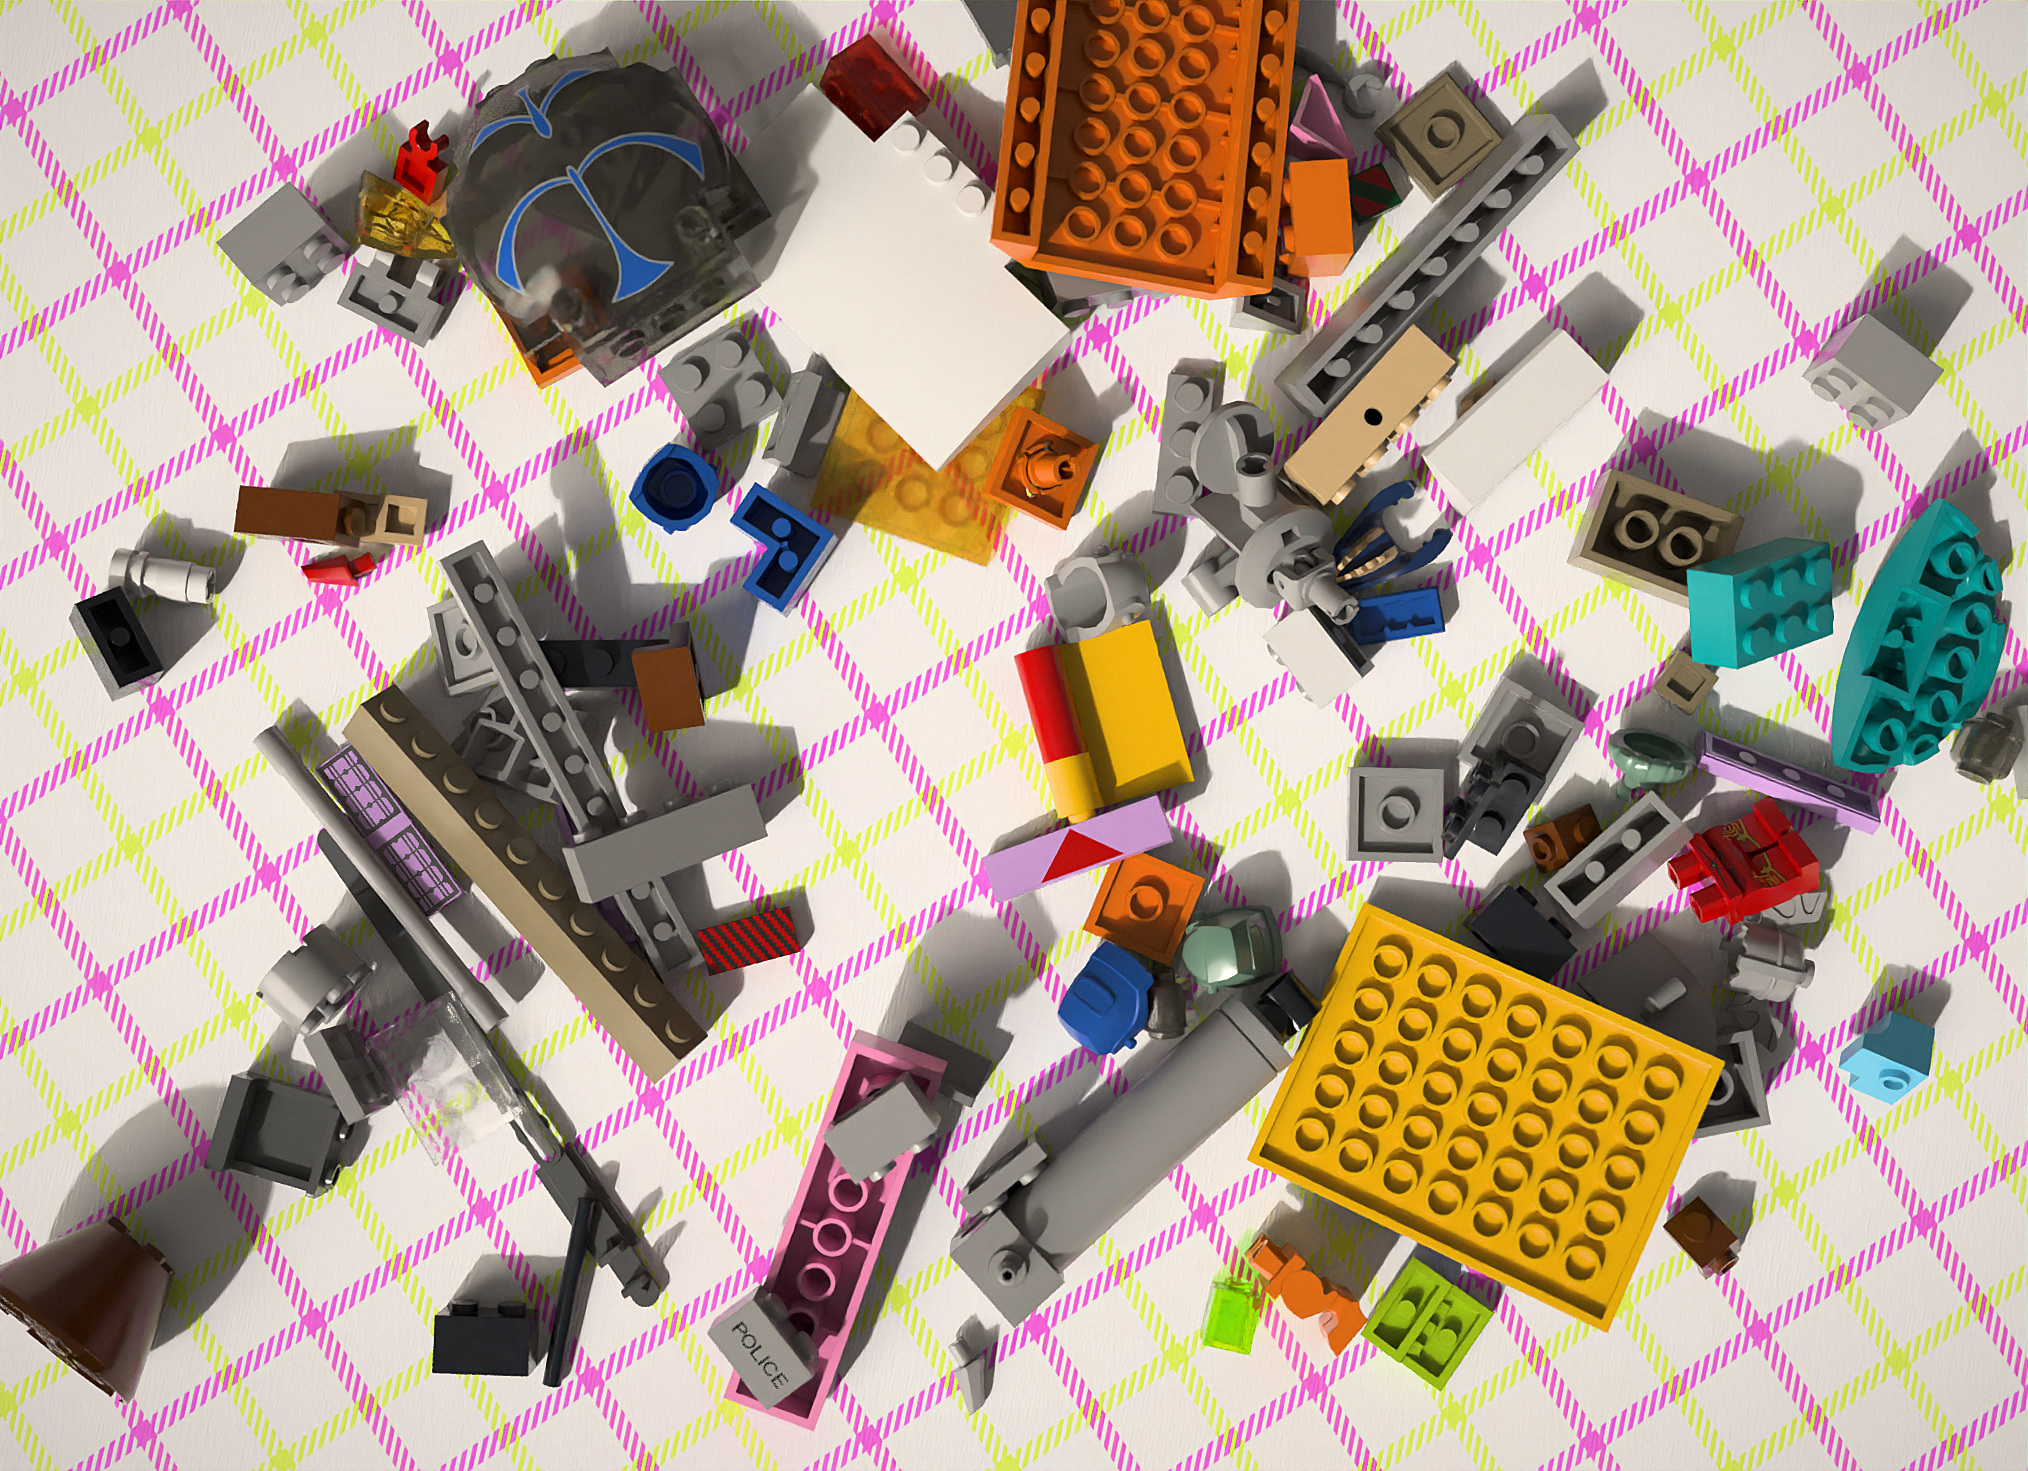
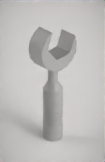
[1294,40,1383,120]

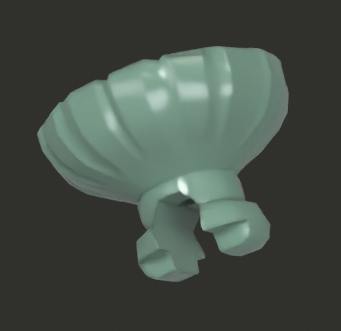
[1607,728,1696,801]

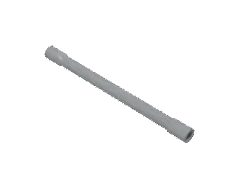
[253,725,509,1034]

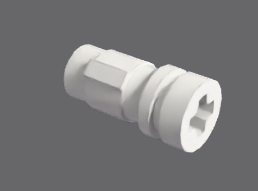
[108,547,216,606]

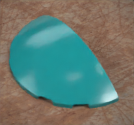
[1831,499,2006,773]

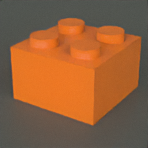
[1276,159,1354,279]

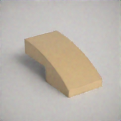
[334,490,429,547]

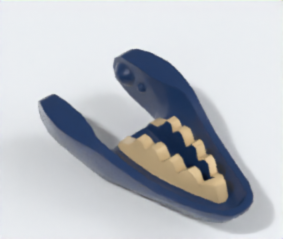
[1332,479,1453,594]

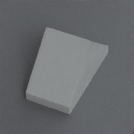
[1229,276,1306,335]

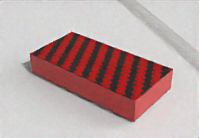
[697,906,801,976]

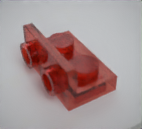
[819,33,931,142]

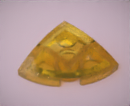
[355,169,460,259]

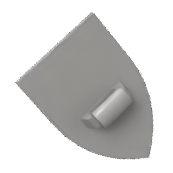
[1577,931,1717,1056]

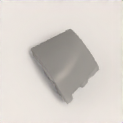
[450,683,601,805]

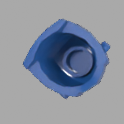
[628,441,720,535]
[1057,941,1154,1056]

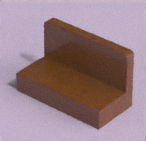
[631,621,706,733]

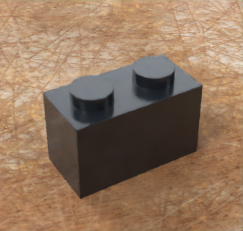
[68,586,165,702]
[1461,883,1578,982]
[432,1299,540,1377]

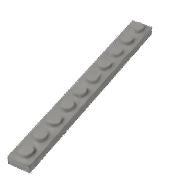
[436,539,705,984]

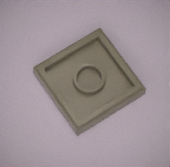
[1374,71,1504,204]

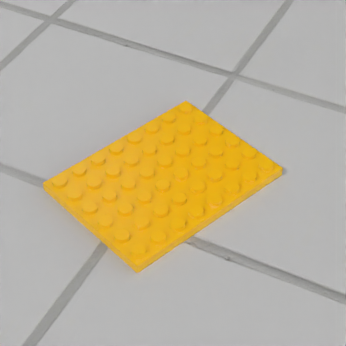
[1247,902,1725,1333]

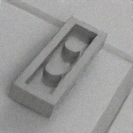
[1152,373,1215,519]

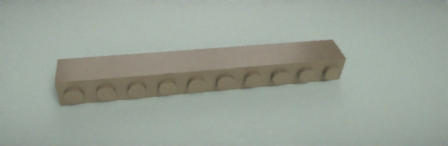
[342,684,708,1085]

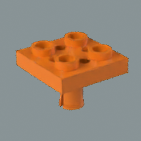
[981,406,1100,531]

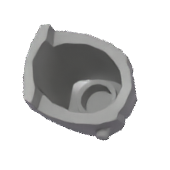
[1044,544,1152,644]

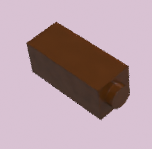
[233,485,365,548]

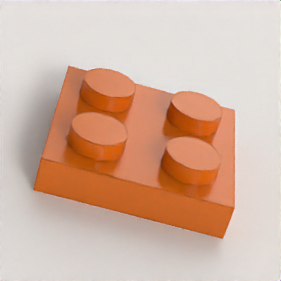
[1082,853,1206,966]

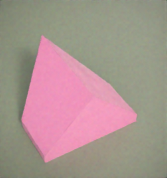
[1285,74,1357,171]

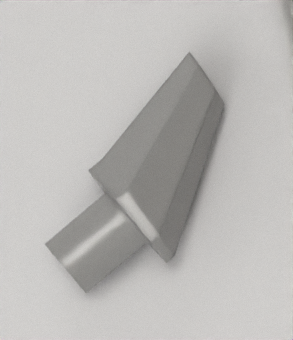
[948,1337,985,1416]

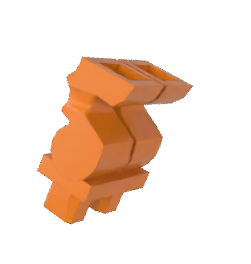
[1244,1232,1368,1357]

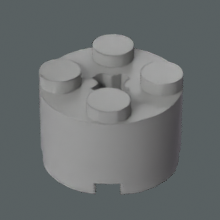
[256,924,374,1038]

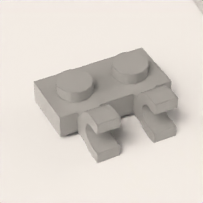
[336,238,450,348]

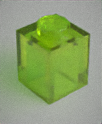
[1199,1276,1262,1356]

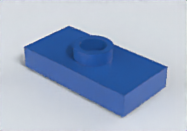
[1347,585,1446,647]

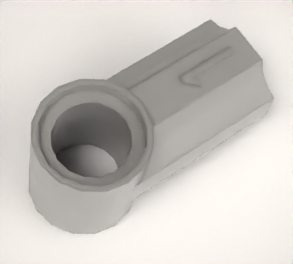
[1181,547,1240,619]

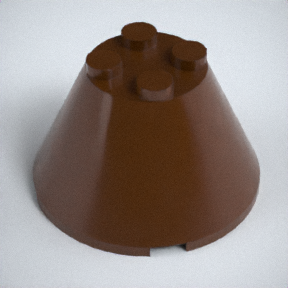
[0,1213,176,1406]

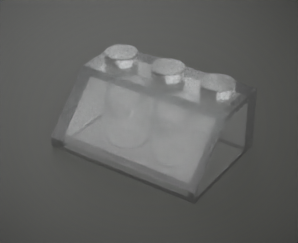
[363,989,526,1166]

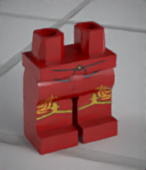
[1667,796,1819,926]

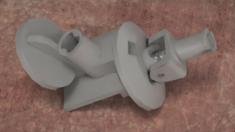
[1190,400,1359,625]

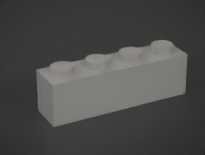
[562,777,768,903]

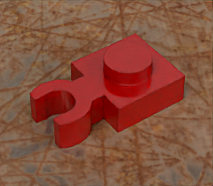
[393,119,449,206]

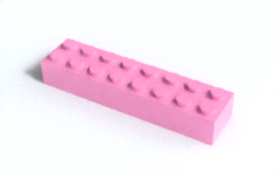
[723,1029,948,1431]

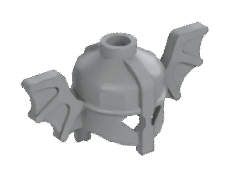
[1719,889,1827,1053]

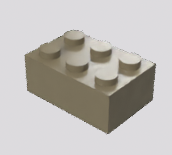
[1566,468,1745,609]

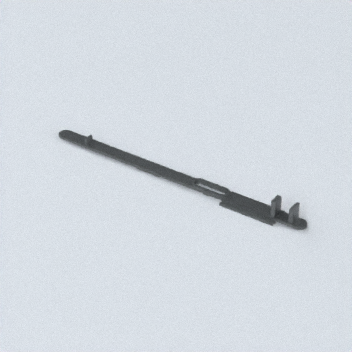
[317,828,660,1307]

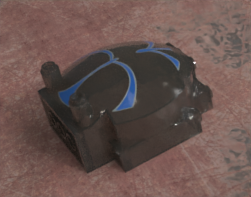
[439,47,772,388]

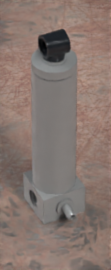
[949,970,1323,1329]

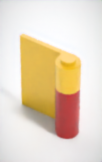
[1014,619,1195,826]

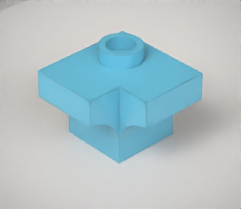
[1838,1010,1935,1105]

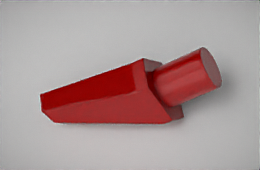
[300,552,378,587]

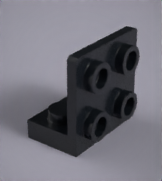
[1441,748,1546,861]

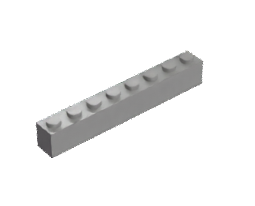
[1273,114,1581,418]

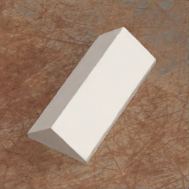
[1421,327,1611,518]

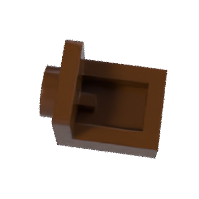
[1523,803,1603,873]
[1662,1196,1741,1280]

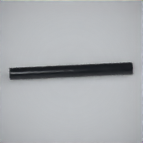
[542,1197,596,1388]

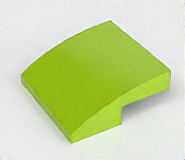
[1360,1256,1494,1392]

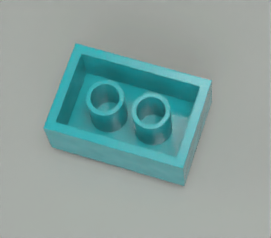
[1687,537,1834,670]

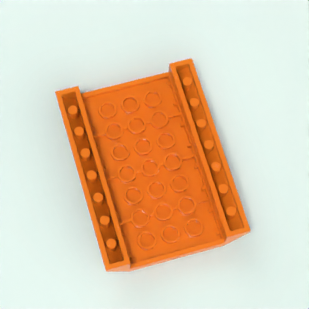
[989,0,1300,301]

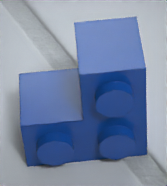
[729,482,838,618]

